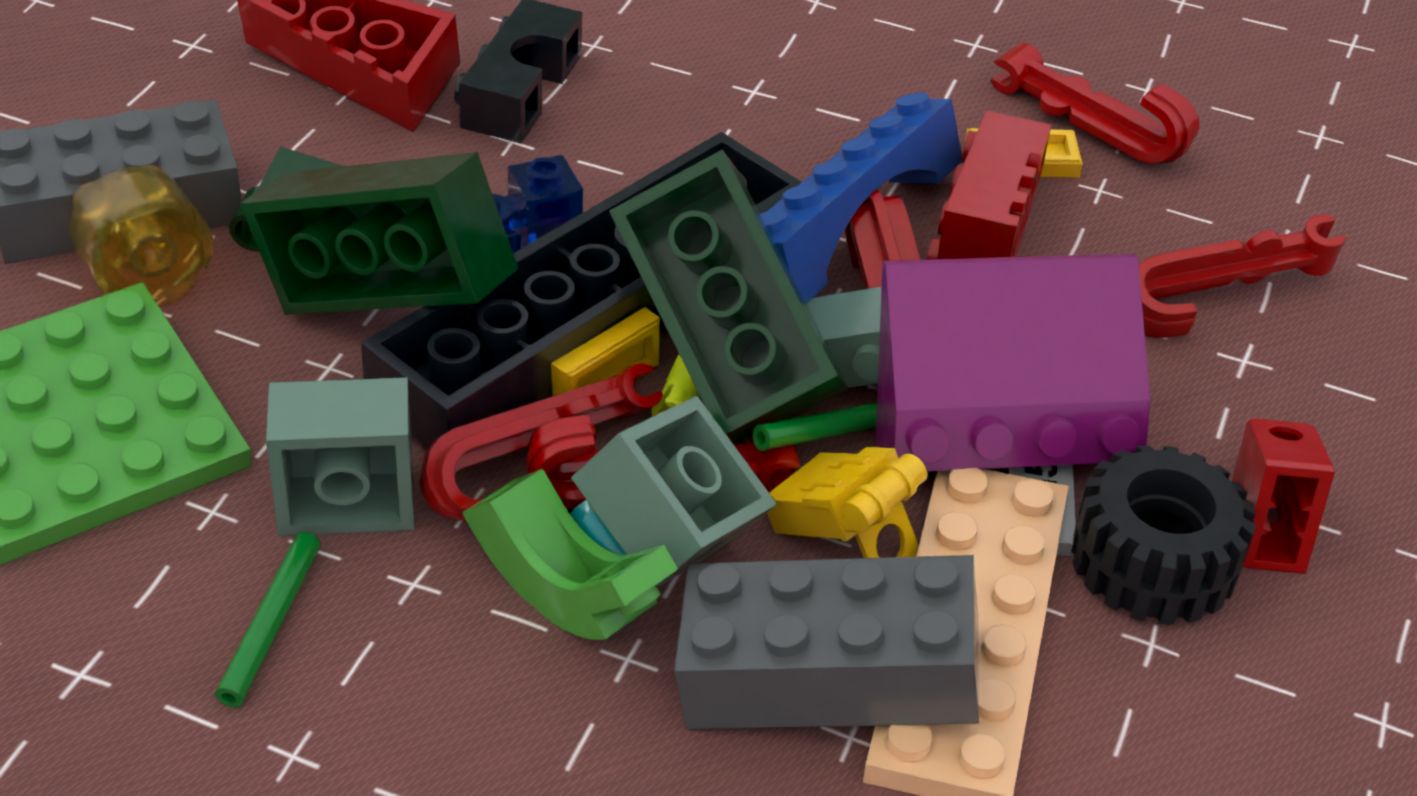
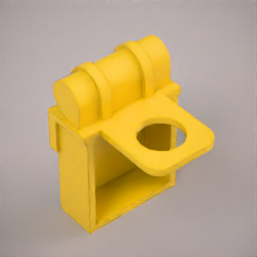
[767,447,927,558]

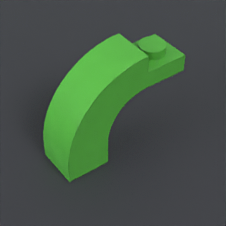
[462,469,678,640]

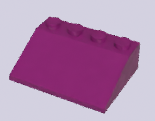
[875,254,1151,471]

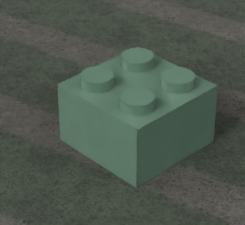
[266,377,414,536]
[571,396,777,587]

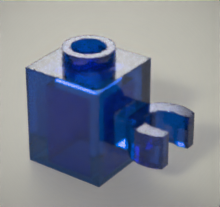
[492,154,583,247]

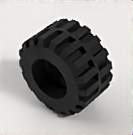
[1071,445,1256,624]

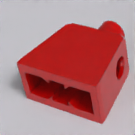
[1232,418,1335,574]

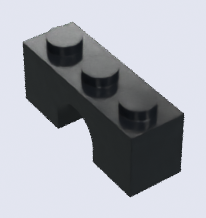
[454,0,582,144]

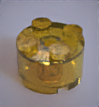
[69,165,214,307]

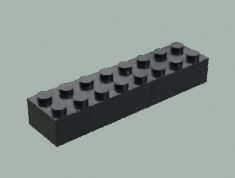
[361,132,802,448]

